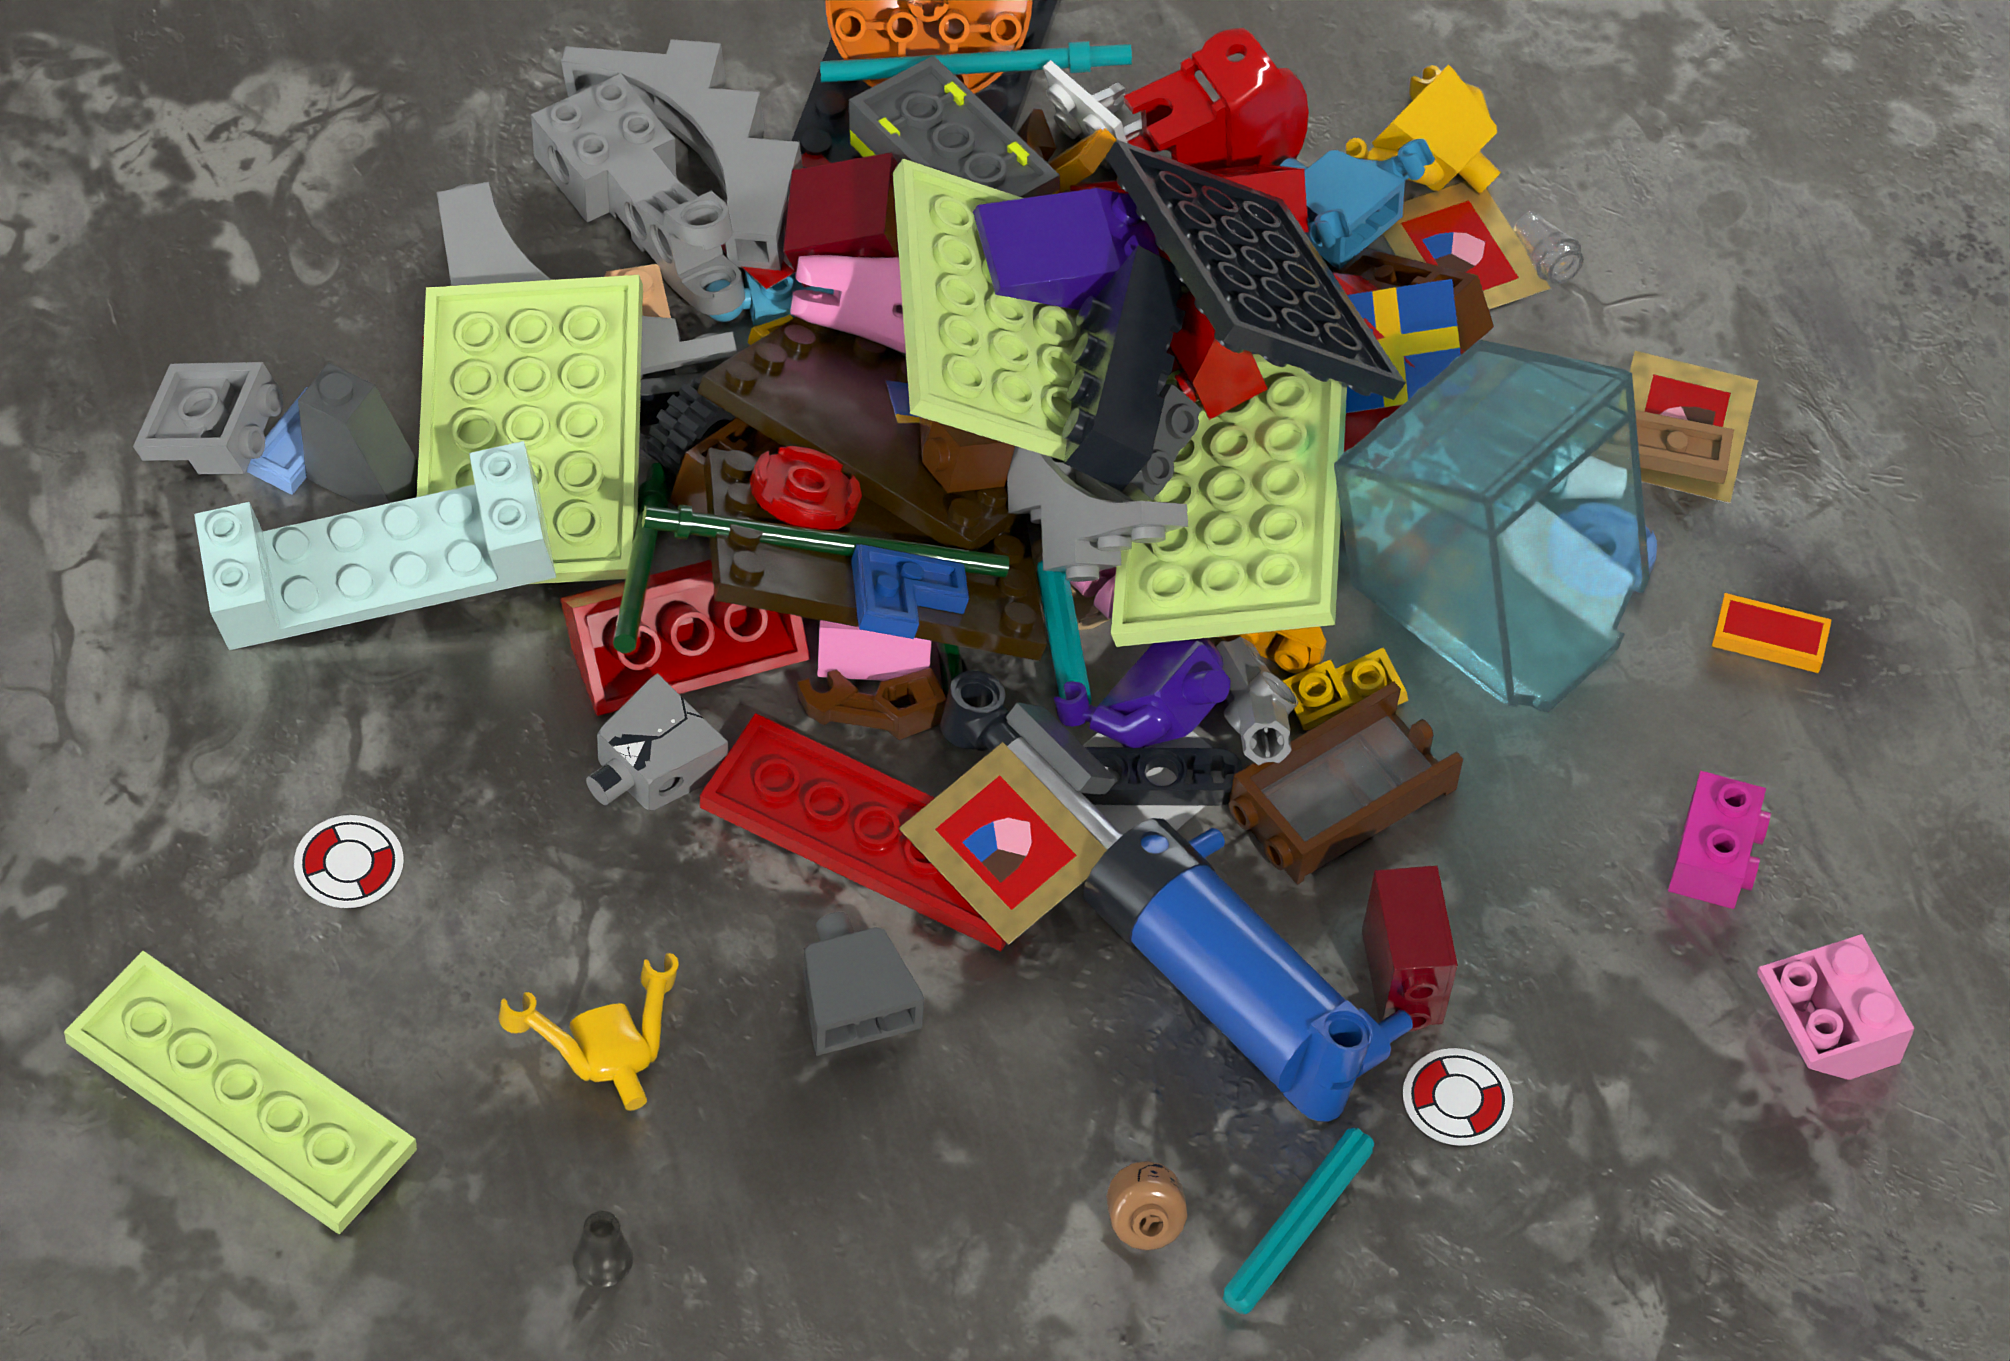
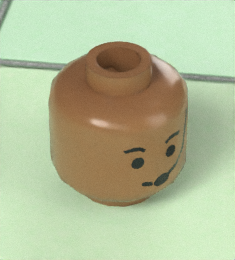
[1106,1161,1188,1251]

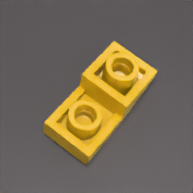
[1283,647,1409,730]

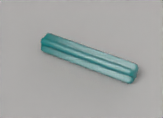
[1037,560,1092,705]

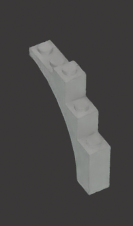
[561,39,803,270]
[1007,446,1188,582]

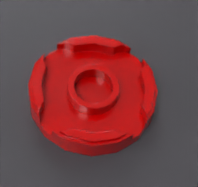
[750,446,862,530]

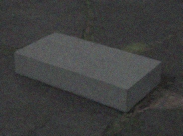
[1005,703,1117,795]

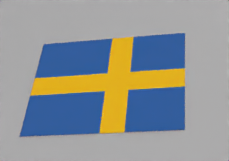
[1346,279,1465,413]

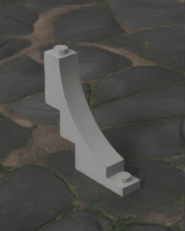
[437,182,738,379]

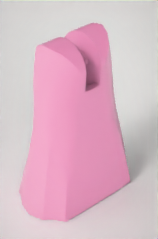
[790,255,906,354]

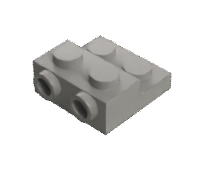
[133,362,283,474]

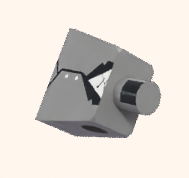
[586,674,728,810]

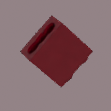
[784,152,899,288]
[1362,865,1458,1031]

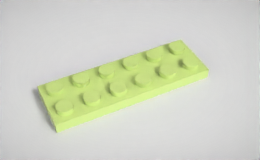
[64,951,417,1235]

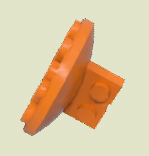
[825,0,1032,94]

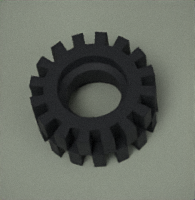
[647,377,737,476]

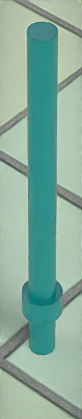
[820,41,1132,82]

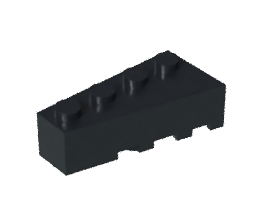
[1062,245,1190,491]

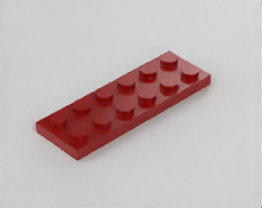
[700,713,1006,952]

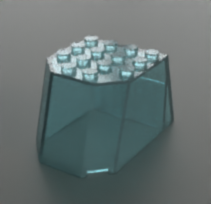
[1334,340,1650,712]

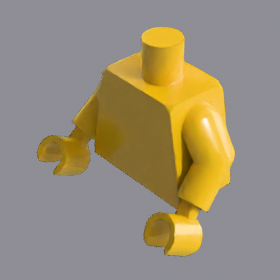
[1346,64,1501,194]

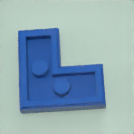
[851,544,969,639]

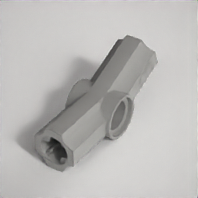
[1216,637,1298,765]

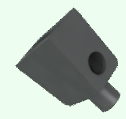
[803,912,924,1056]

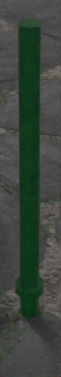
[642,505,1009,578]

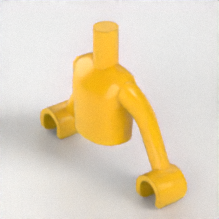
[498,953,679,1111]

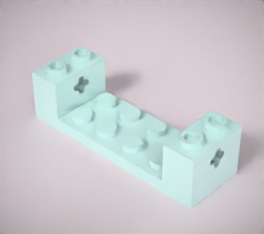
[194,441,556,650]

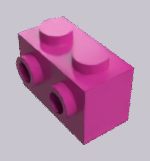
[1668,770,1771,909]

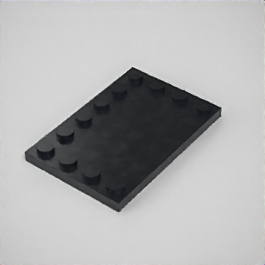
[1106,140,1406,400]

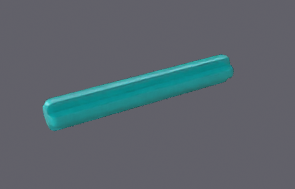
[1223,1127,1374,1314]

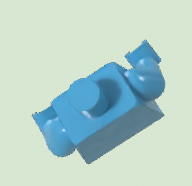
[1280,139,1435,270]

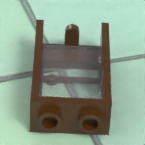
[1229,681,1464,885]

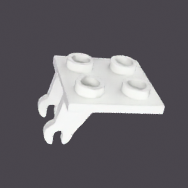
[1043,60,1142,170]

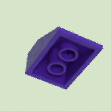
[973,188,1160,310]

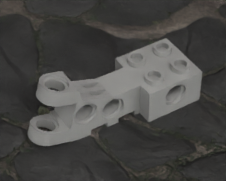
[531,73,745,315]

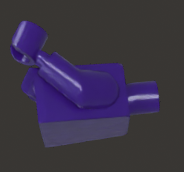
[1054,638,1231,748]

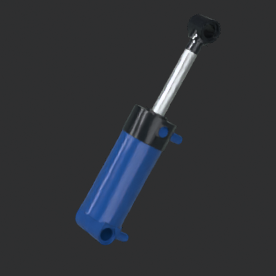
[940,670,1413,1121]

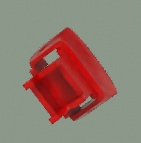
[1124,27,1309,170]

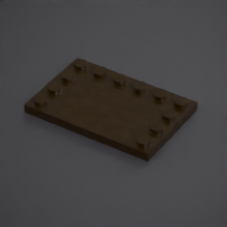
[697,317,1026,551]
[704,448,1047,661]

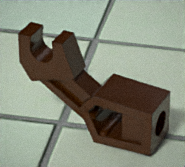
[797,668,947,740]

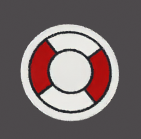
[294,815,404,908]
[1403,1048,1513,1146]

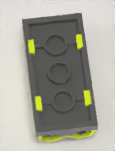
[849,55,1060,198]

